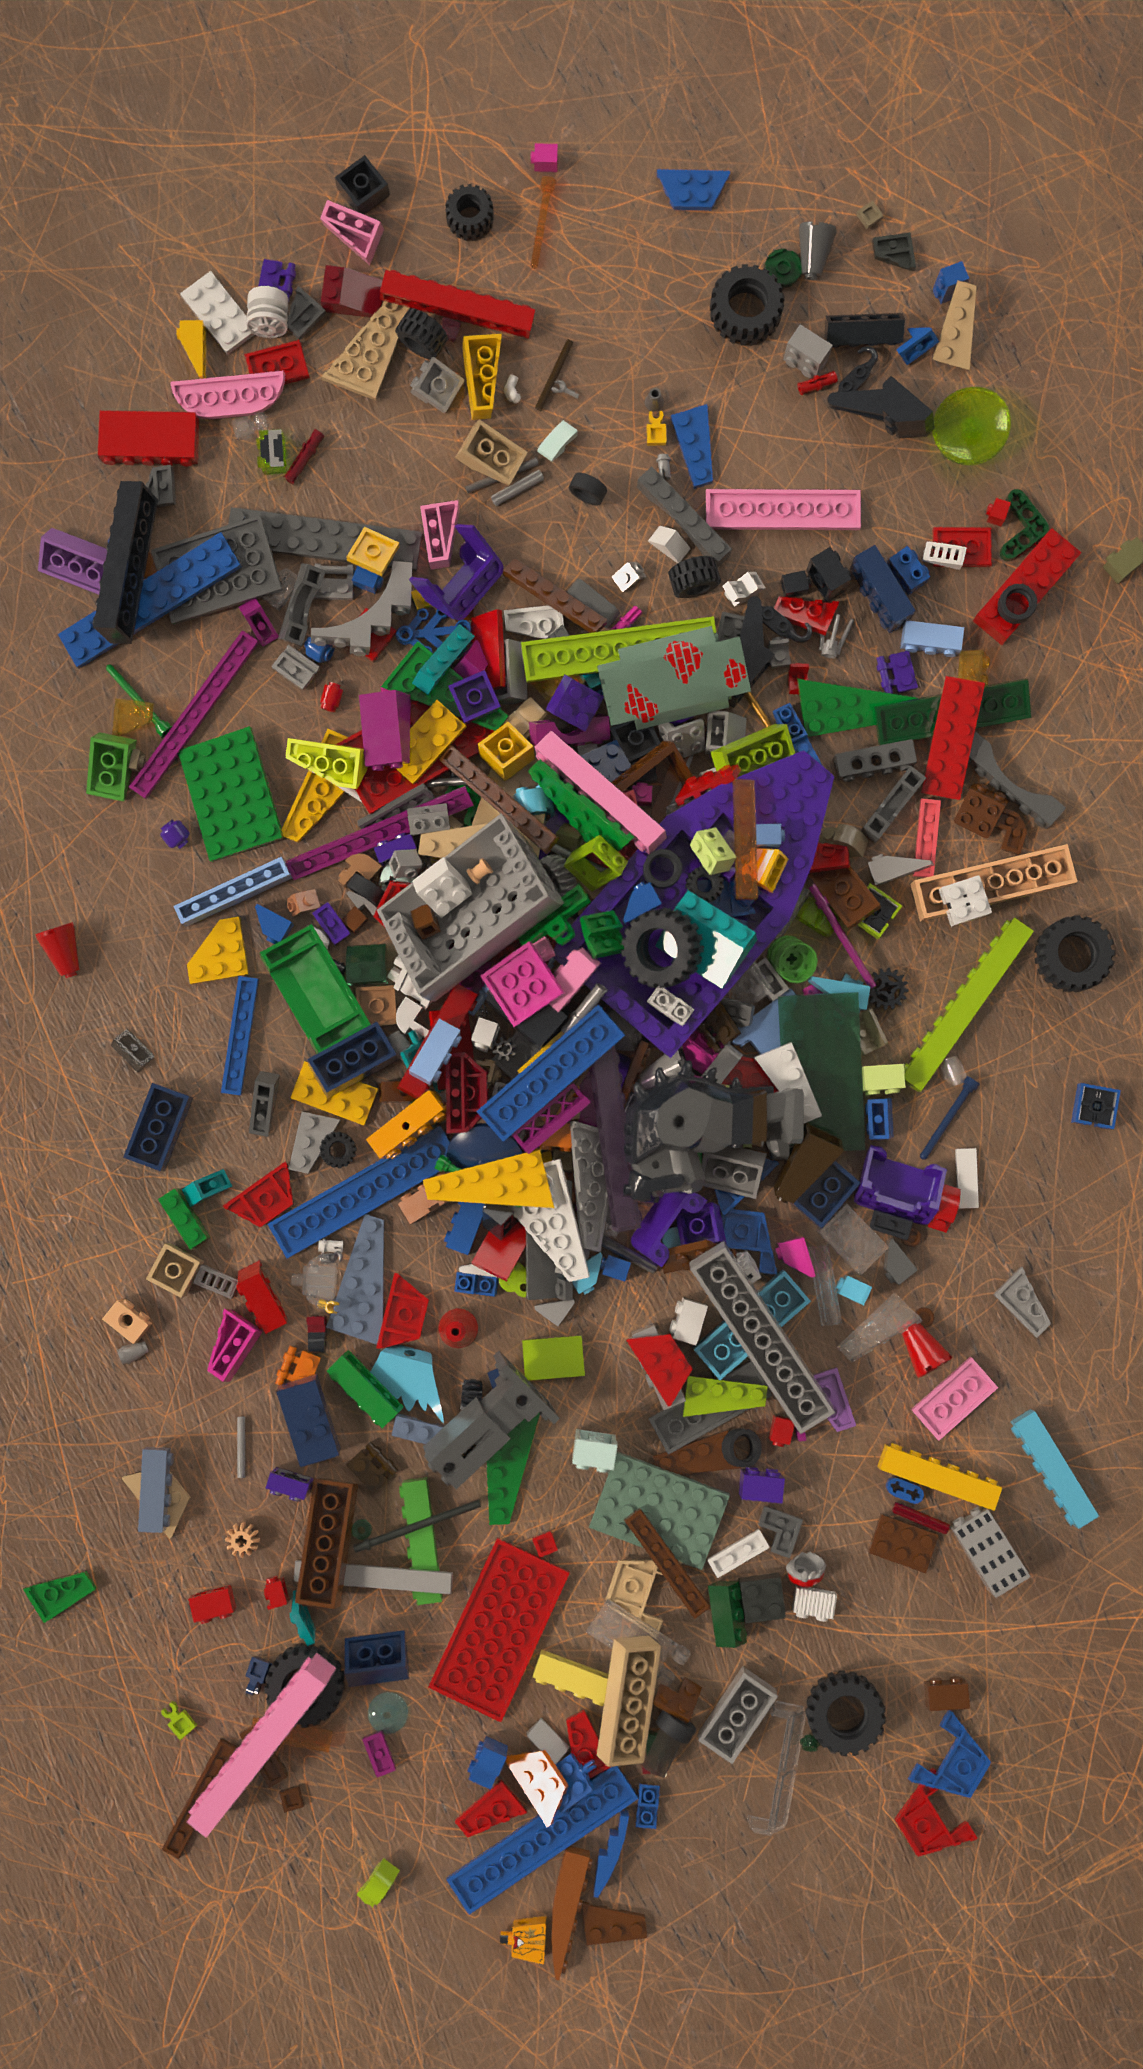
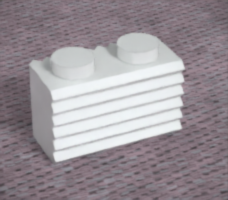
[792,1585,837,1622]

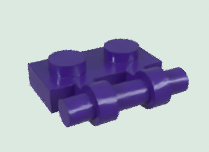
[258,259,296,302]
[876,651,918,694]

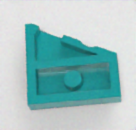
[289,1590,316,1646]

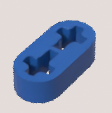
[886,1477,924,1504]

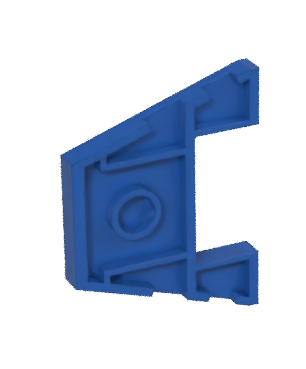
[721,1209,777,1275]
[908,1710,991,1798]

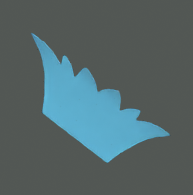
[350,1344,444,1423]

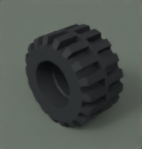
[445,184,494,241]
[395,308,448,359]
[668,556,721,598]

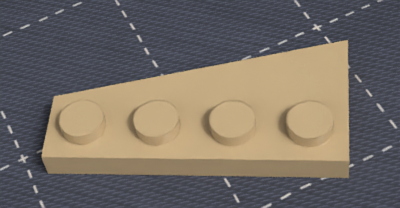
[933,280,977,370]

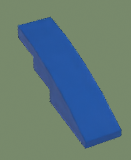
[594,1810,629,1898]

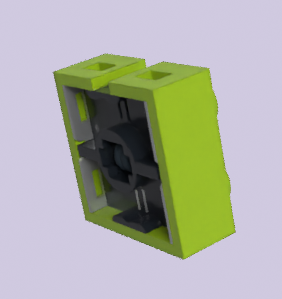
[857,883,902,940]

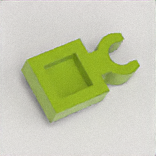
[161,1701,197,1740]

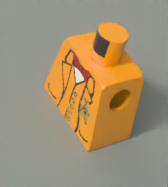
[500,1916,546,1964]

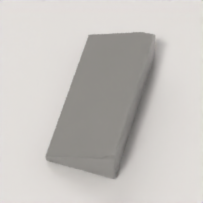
[527,1718,570,1765]

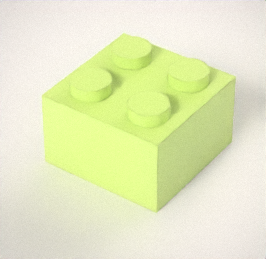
[858,1064,906,1096]

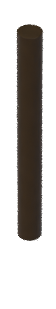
[535,339,573,411]

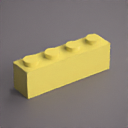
[533,1649,609,1706]

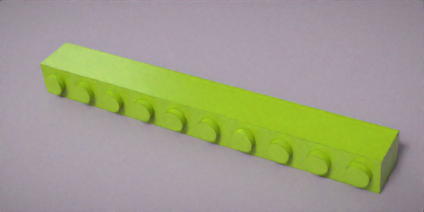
[904,917,1034,1092]

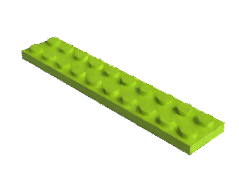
[521,616,716,683]

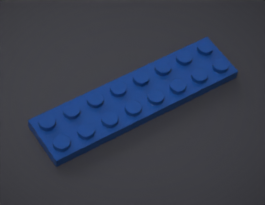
[476,1004,625,1142]

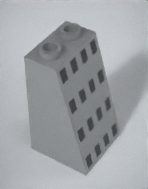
[950,1506,1030,1598]

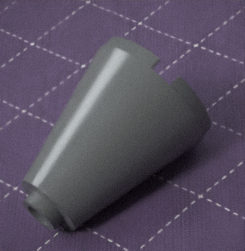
[799,222,837,280]

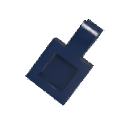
[246,1656,273,1696]

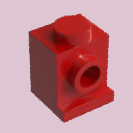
[264,1576,290,1610]

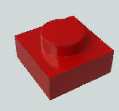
[532,1530,558,1558]

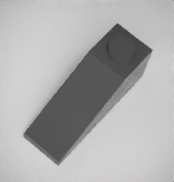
[249,1071,280,1137]

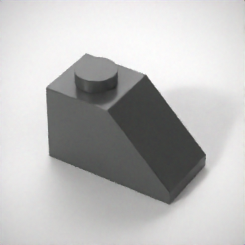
[884,1238,917,1285]

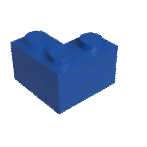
[467,1736,508,1790]

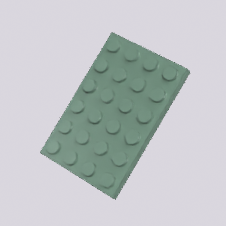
[589,1452,730,1570]

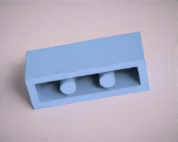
[900,620,964,657]
[409,1019,462,1086]

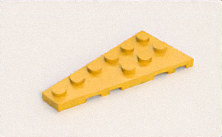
[423,1149,555,1209]

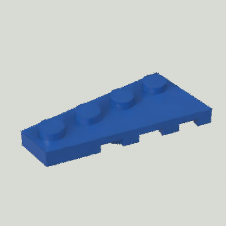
[671,404,713,489]

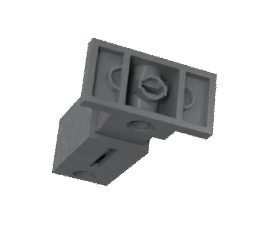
[423,1351,560,1489]

